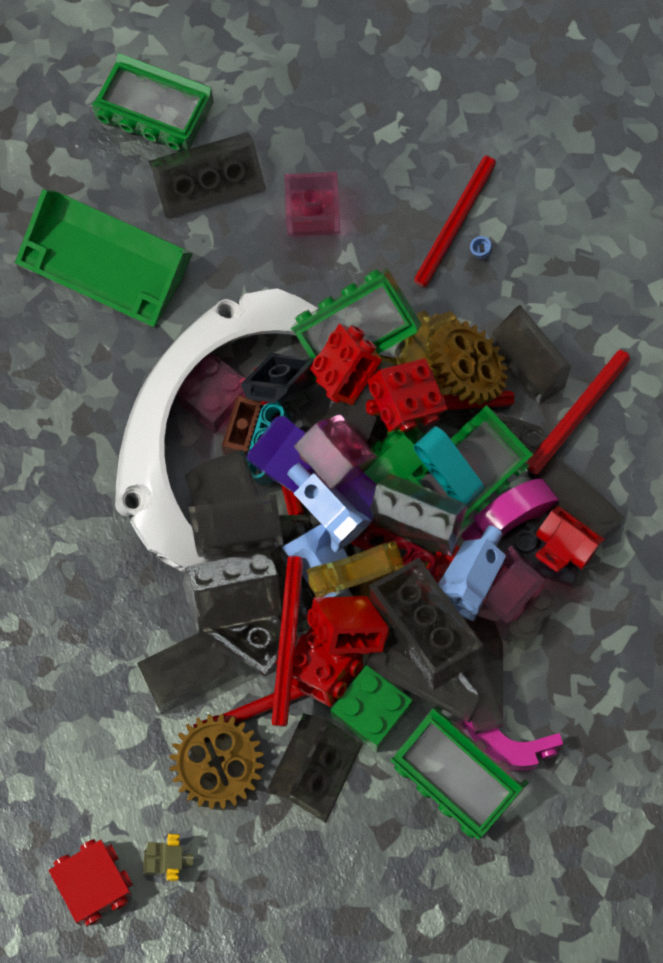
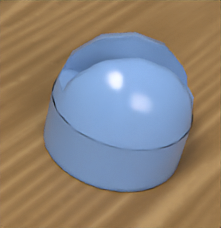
[470,236,492,259]

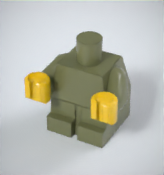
[143,834,193,882]

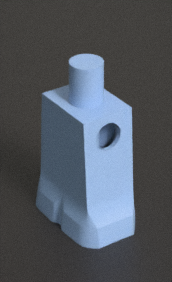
[287,463,372,553]
[282,524,360,597]
[428,526,506,621]

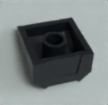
[241,353,317,403]

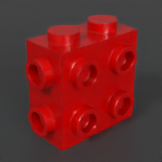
[310,323,382,405]
[367,358,448,433]
[307,596,389,655]
[291,627,363,707]
[48,839,134,927]

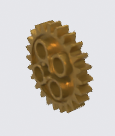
[428,320,508,405]
[169,714,264,809]

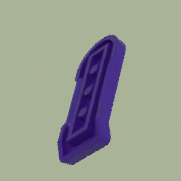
[247,416,381,523]

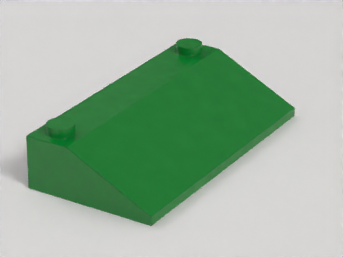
[15,189,193,327]

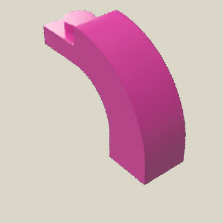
[460,479,559,541]
[460,705,563,771]

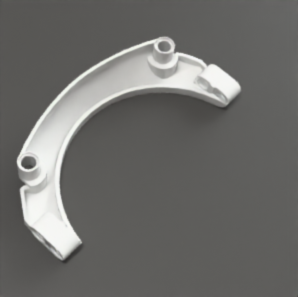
[115,288,329,580]

